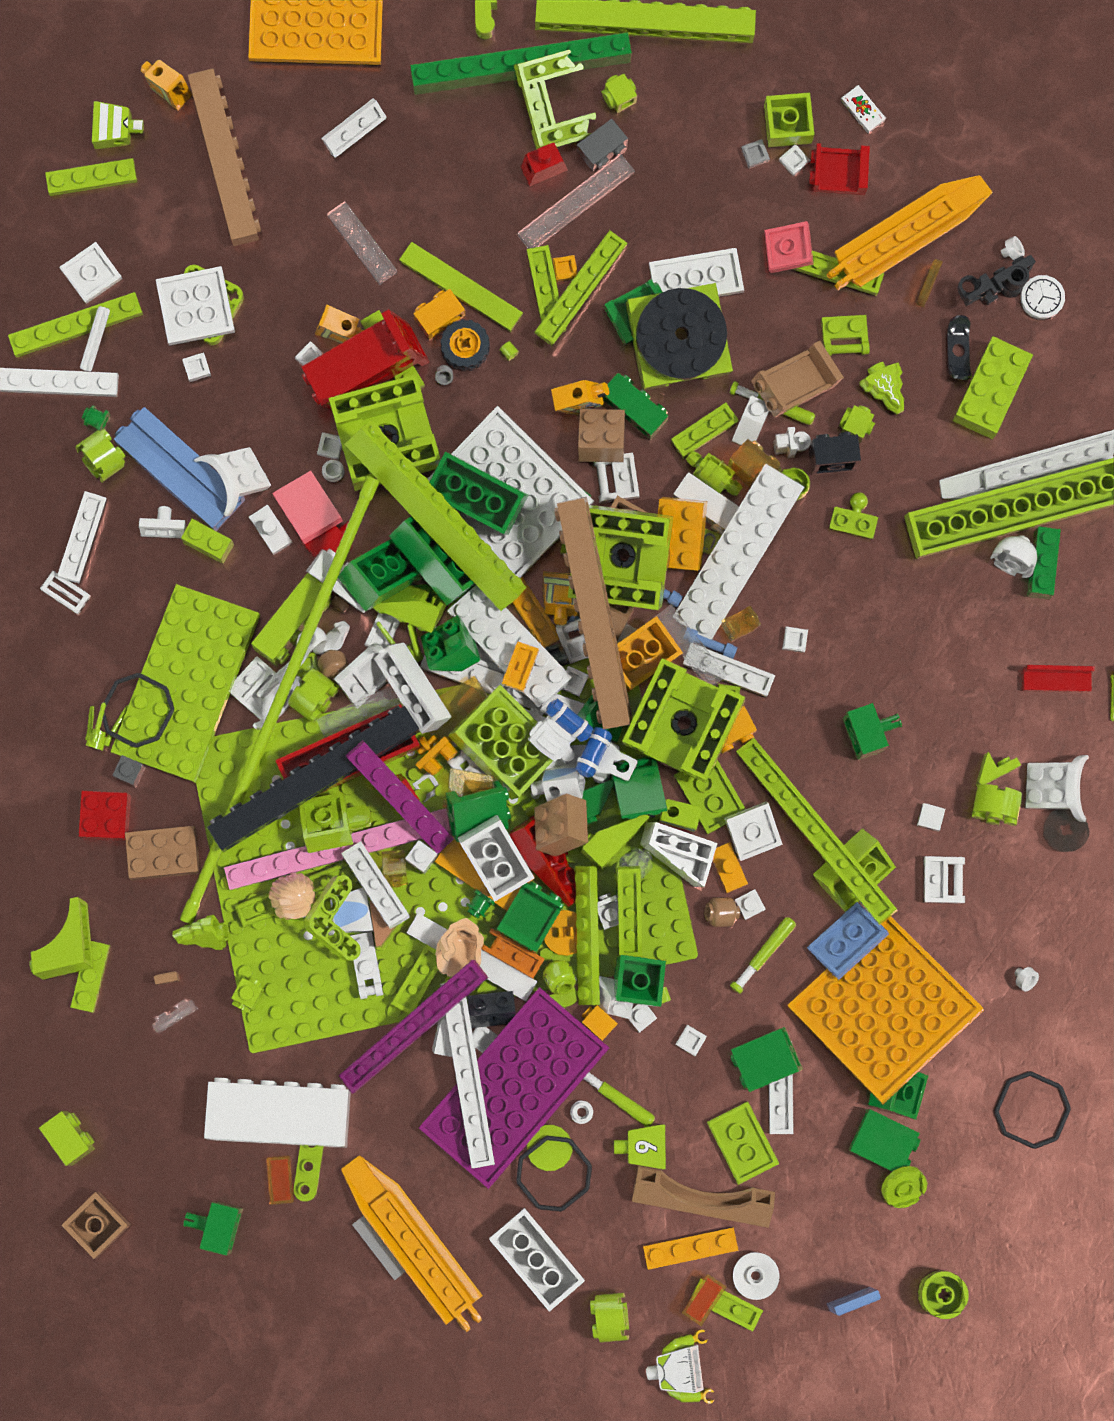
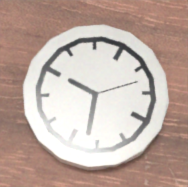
[1020,275,1065,320]

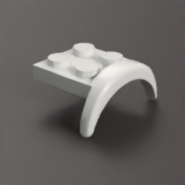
[194,447,271,517]
[334,643,388,709]
[230,656,302,730]
[1026,755,1089,822]

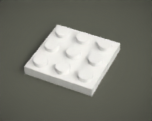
[156,266,235,346]

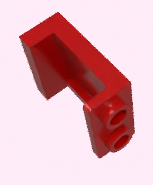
[809,143,870,195]

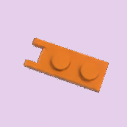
[481,928,544,979]

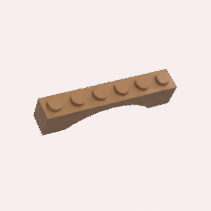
[632,1166,775,1228]

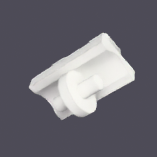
[773,427,811,459]

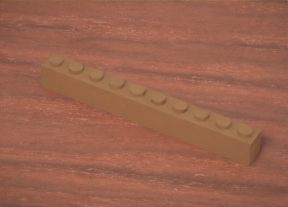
[555,497,633,729]

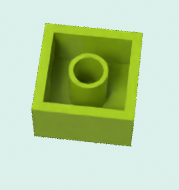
[764,93,814,147]
[39,1111,95,1166]

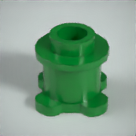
[82,405,111,431]
[466,889,495,919]

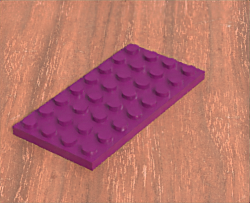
[419,987,610,1189]

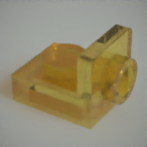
[381,850,408,888]

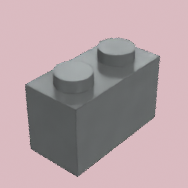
[577,119,628,171]

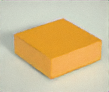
[553,255,578,282]

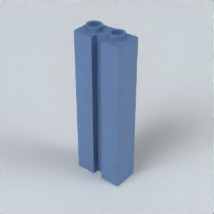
[114,407,245,531]

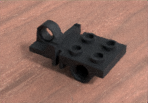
[957,255,1036,307]

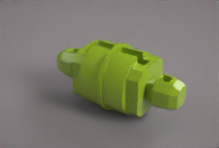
[686,451,743,496]

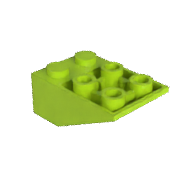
[373,584,446,633]

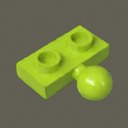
[829,492,878,539]

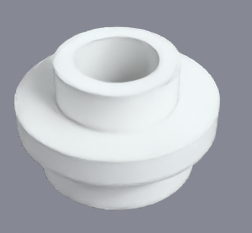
[570,1101,593,1124]

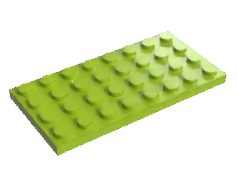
[111,584,261,783]

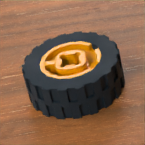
[441,319,490,371]

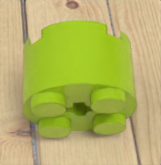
[75,429,125,482]
[288,668,340,723]
[972,784,1022,826]
[918,1270,969,1319]
[590,1293,629,1343]

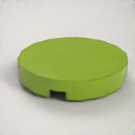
[527,1125,572,1171]
[881,1166,927,1208]

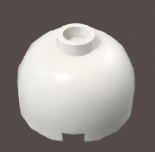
[991,535,1037,578]

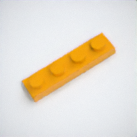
[643,1227,739,1270]

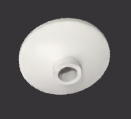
[733,1252,779,1300]

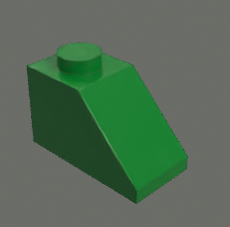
[582,780,613,825]

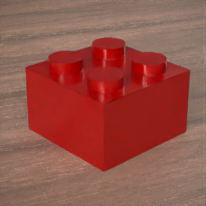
[79,791,131,841]

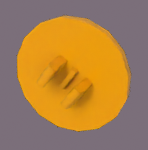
[544,910,577,956]

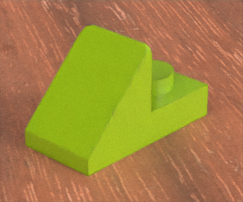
[976,752,1021,788]

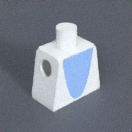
[531,761,585,802]
[328,888,374,933]

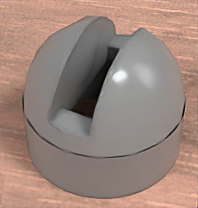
[435,365,453,385]

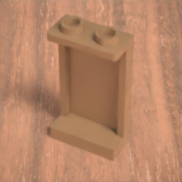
[751,341,844,417]

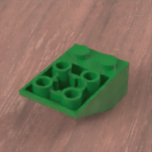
[611,757,667,819]

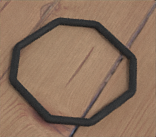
[102,673,174,748]
[995,1072,1071,1149]
[516,1136,592,1212]

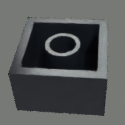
[809,432,861,475]

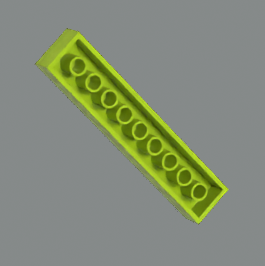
[904,458,1114,559]

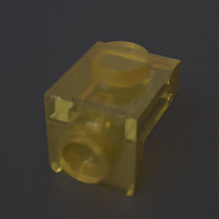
[721,606,761,642]

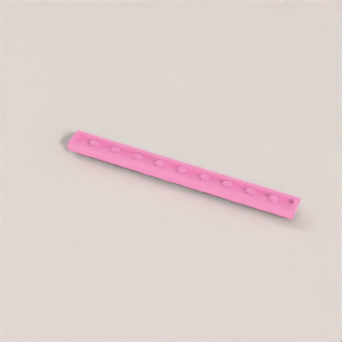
[224,809,450,890]

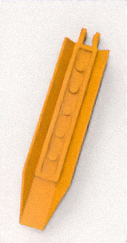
[826,175,993,290]
[341,1155,483,1332]

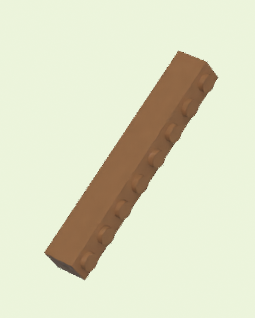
[188,68,261,246]

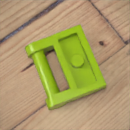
[821,315,870,356]

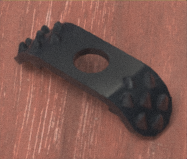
[947,315,972,380]

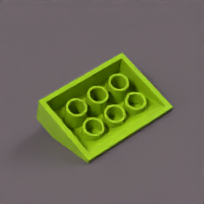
[448,685,553,800]

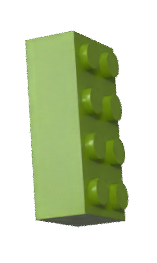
[953,336,1033,439]
[251,573,332,667]

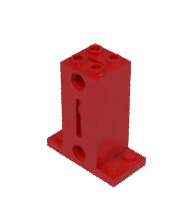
[301,309,430,411]

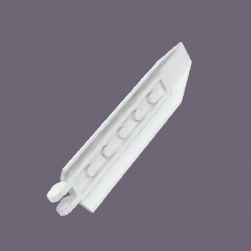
[939,430,1114,500]

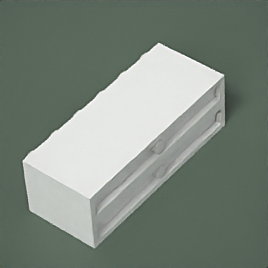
[204,1078,351,1148]

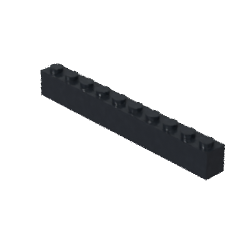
[207,706,420,853]

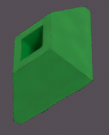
[420,615,481,672]

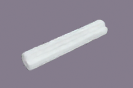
[80,306,110,372]

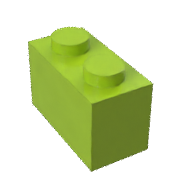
[181,519,234,564]

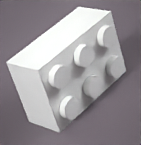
[458,815,534,901]

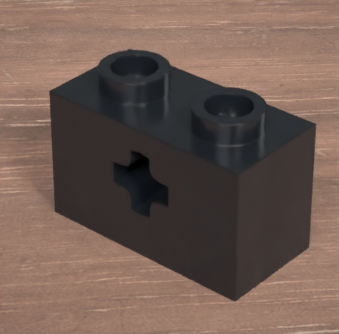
[467,991,516,1028]

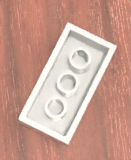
[489,1208,585,1312]

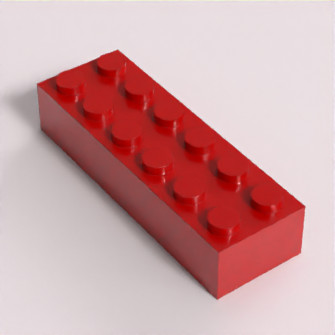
[275,704,420,795]

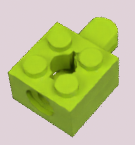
[299,792,372,853]

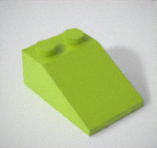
[581,815,649,871]

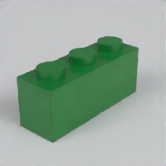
[603,373,669,440]
[1027,526,1061,600]

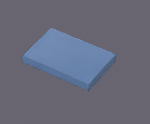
[807,902,889,980]
[827,1287,881,1316]

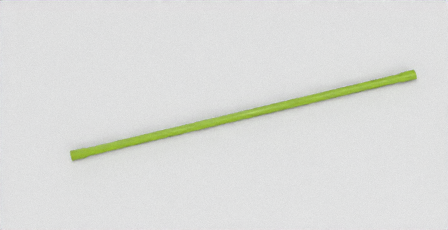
[180,476,380,924]

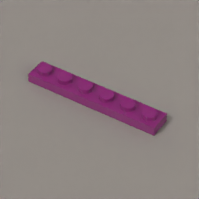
[346,740,454,854]

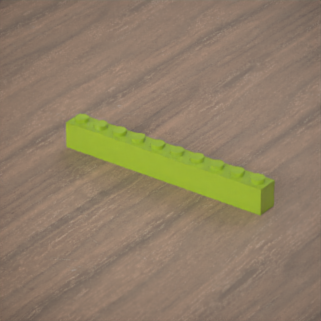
[535,0,756,43]
[345,420,526,611]

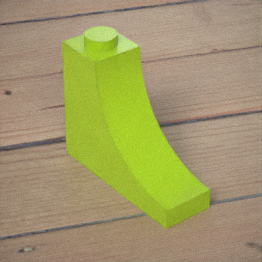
[30,897,93,980]

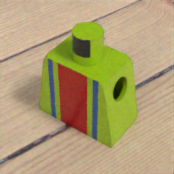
[647,799,702,834]

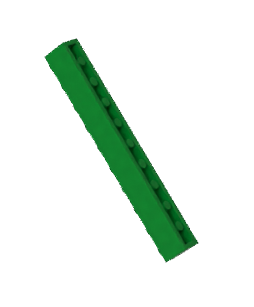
[410,33,632,95]

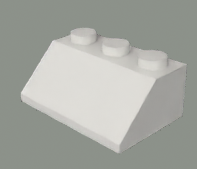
[306,549,365,613]

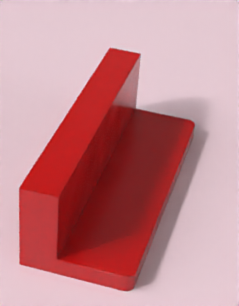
[1023,665,1095,693]

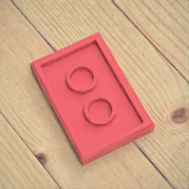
[272,471,343,544]

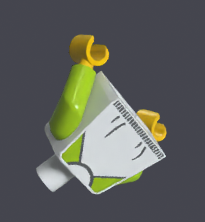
[646,1330,714,1404]

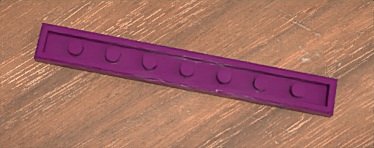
[339,959,489,1094]

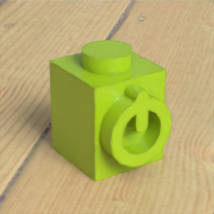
[601,74,637,113]
[839,405,875,443]
[232,976,265,1013]

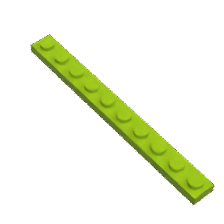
[736,738,897,925]

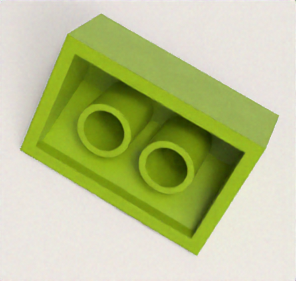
[813,829,896,912]

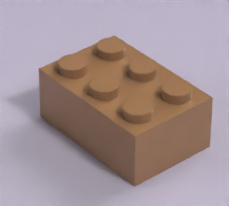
[125,826,200,881]

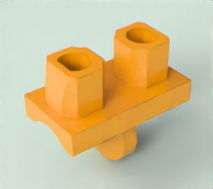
[415,735,458,776]

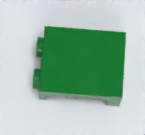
[603,279,662,346]
[446,780,511,843]
[496,881,564,954]
[731,1027,803,1092]
[848,1109,921,1172]

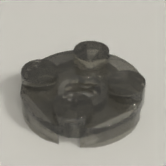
[1043,809,1090,853]

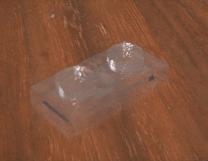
[152,999,198,1033]

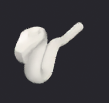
[256,621,350,700]

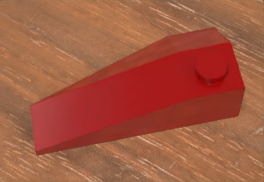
[508,815,576,906]

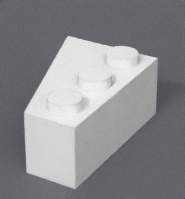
[640,822,717,887]

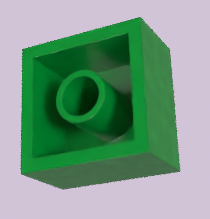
[842,703,902,760]
[183,1201,243,1256]

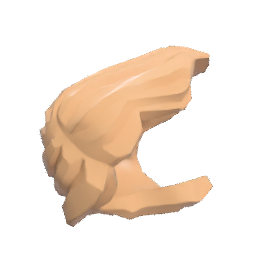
[268,872,316,920]
[436,918,484,977]

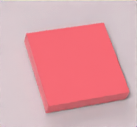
[764,221,814,273]

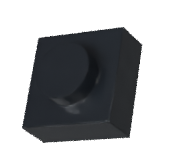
[545,642,569,666]

